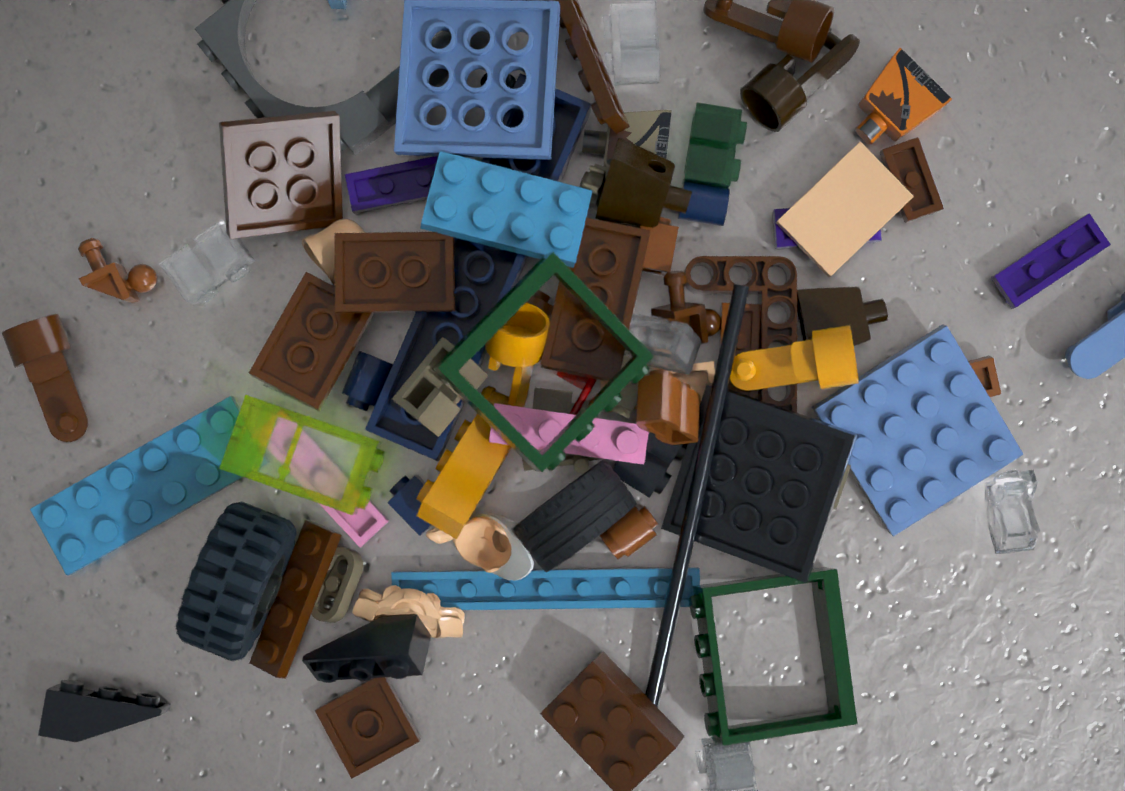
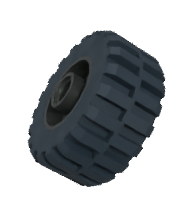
[176,502,297,661]

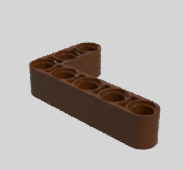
[683,256,797,413]

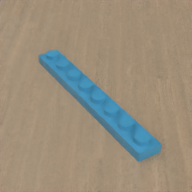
[391,567,700,610]

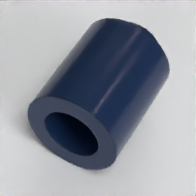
[673,181,730,226]
[342,351,393,411]

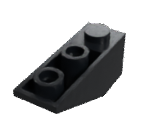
[302,614,431,683]
[38,680,170,742]

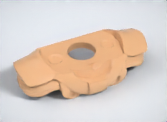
[353,585,465,639]

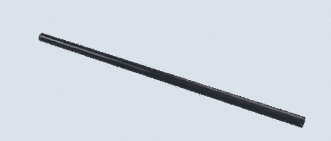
[645,284,749,708]

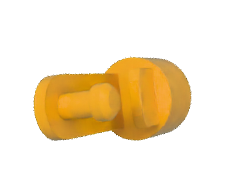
[481,303,550,407]
[730,325,859,391]

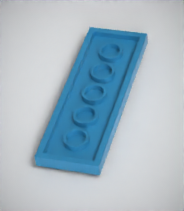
[30,396,270,576]

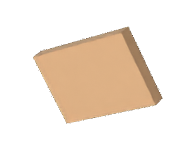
[776,141,914,277]

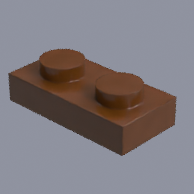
[880,137,944,223]

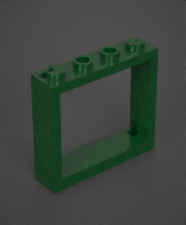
[433,252,654,472]
[689,567,857,746]

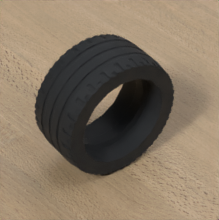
[513,459,637,572]

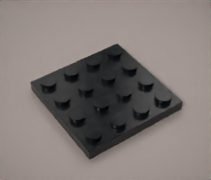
[661,383,857,583]

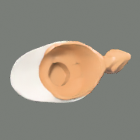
[426,513,534,581]

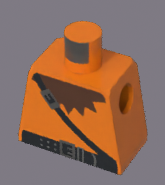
[855,48,952,145]

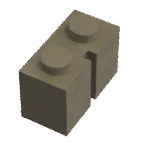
[392,337,488,437]

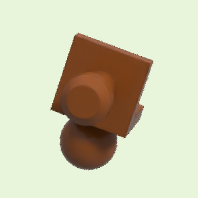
[78,238,157,303]

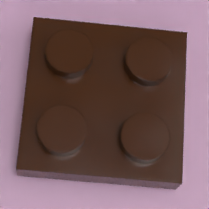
[315,677,421,779]

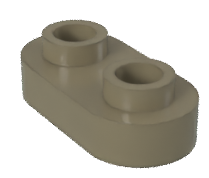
[311,547,363,623]

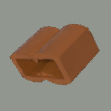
[636,370,700,445]

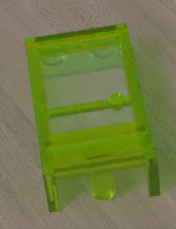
[219,395,386,515]

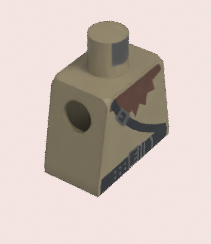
[582,110,672,168]

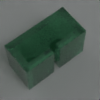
[682,102,747,188]

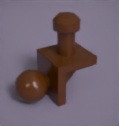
[651,271,721,344]

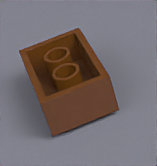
[540,651,685,791]

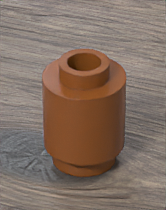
[600,506,658,559]

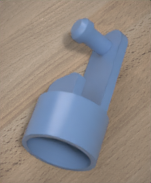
[1065,292,1125,379]

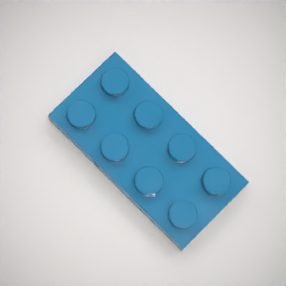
[420,151,592,268]

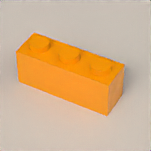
[416,413,512,539]

